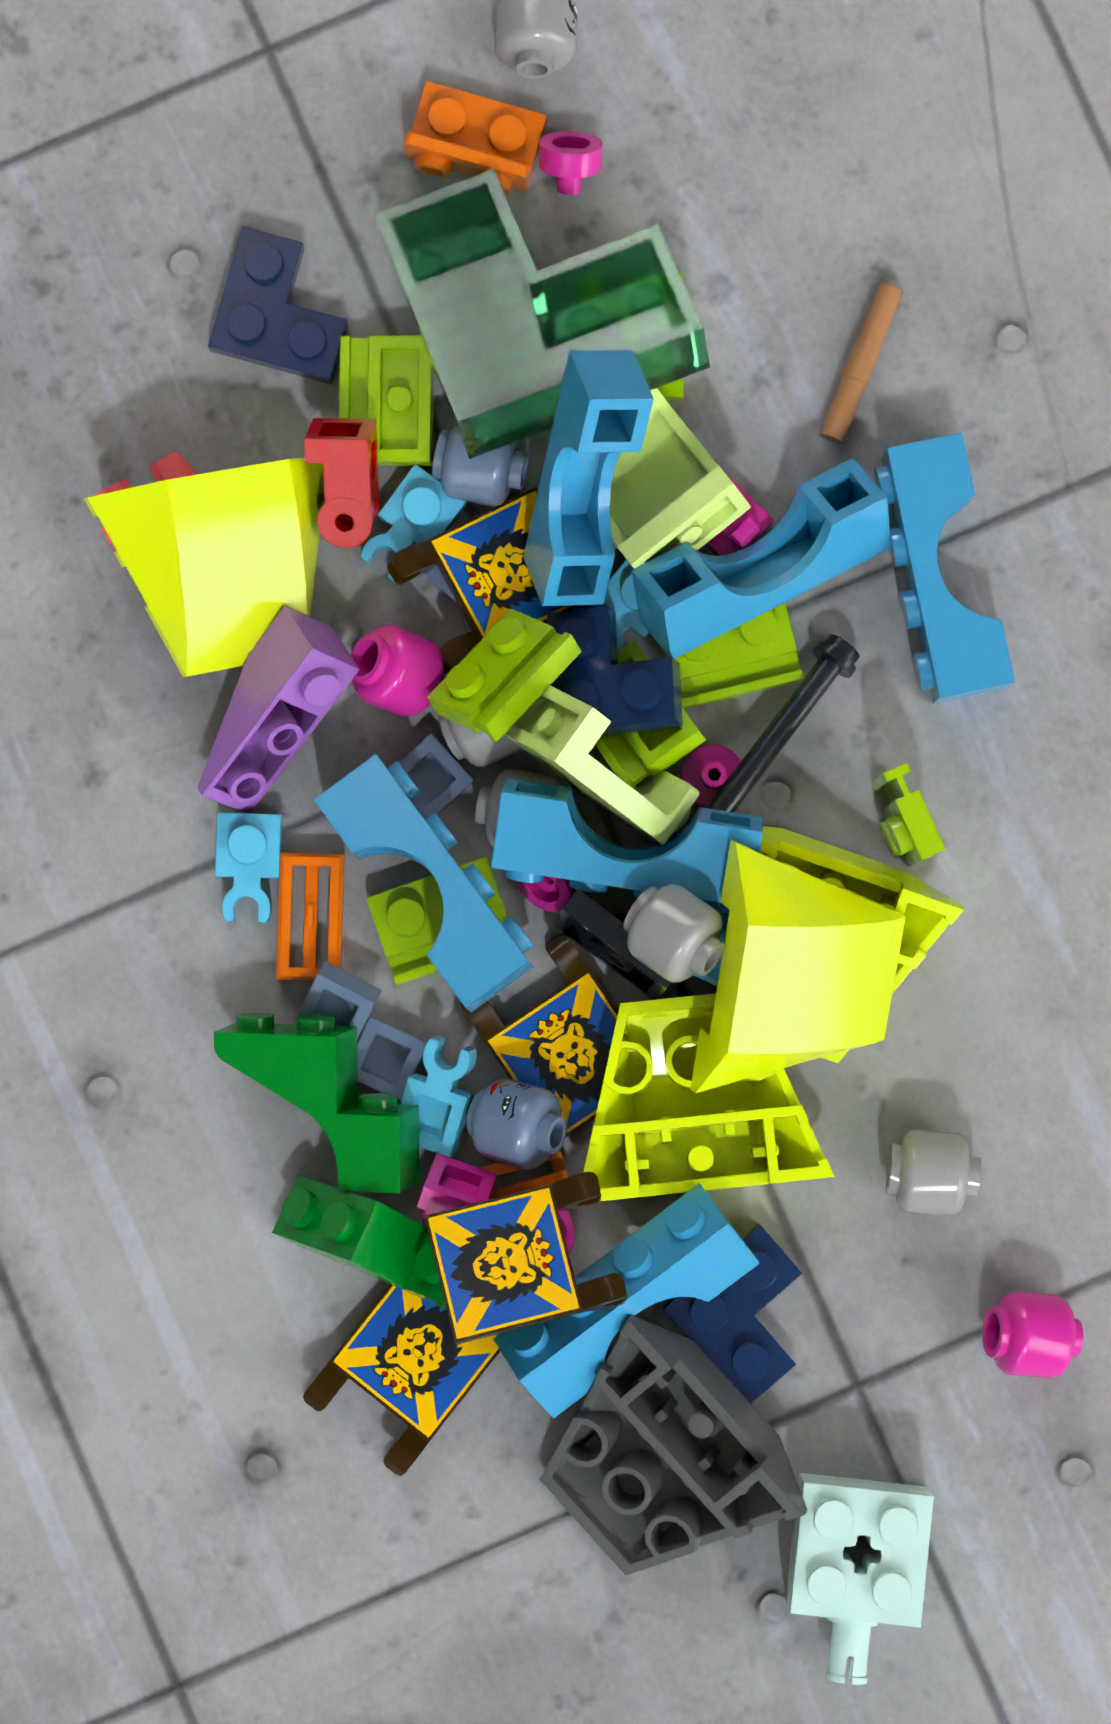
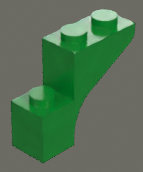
[214,1013,420,1194]
[272,1174,447,1311]

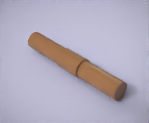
[819,283,903,444]

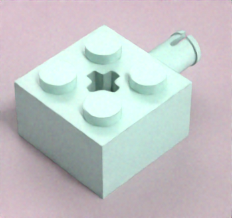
[786,1473,934,1685]

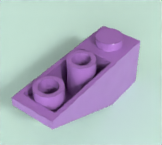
[197,605,360,814]

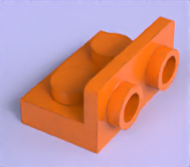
[403,81,547,196]

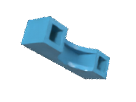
[523,350,654,606]
[874,433,1015,704]
[632,458,891,659]
[314,754,534,1013]
[491,778,763,913]
[493,1183,760,1419]

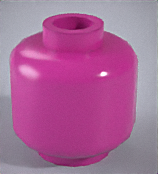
[350,625,445,717]
[982,1291,1084,1378]

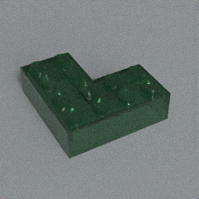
[374,169,710,459]

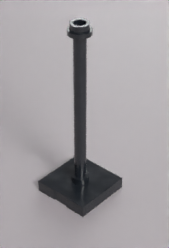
[554,634,860,1000]

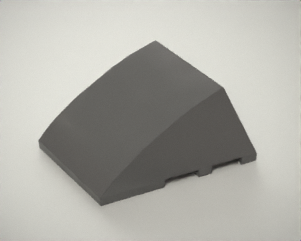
[540,1315,807,1575]

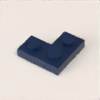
[208,226,348,384]
[547,605,683,737]
[663,1224,803,1404]

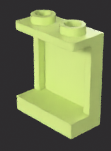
[610,379,751,569]
[504,686,699,845]

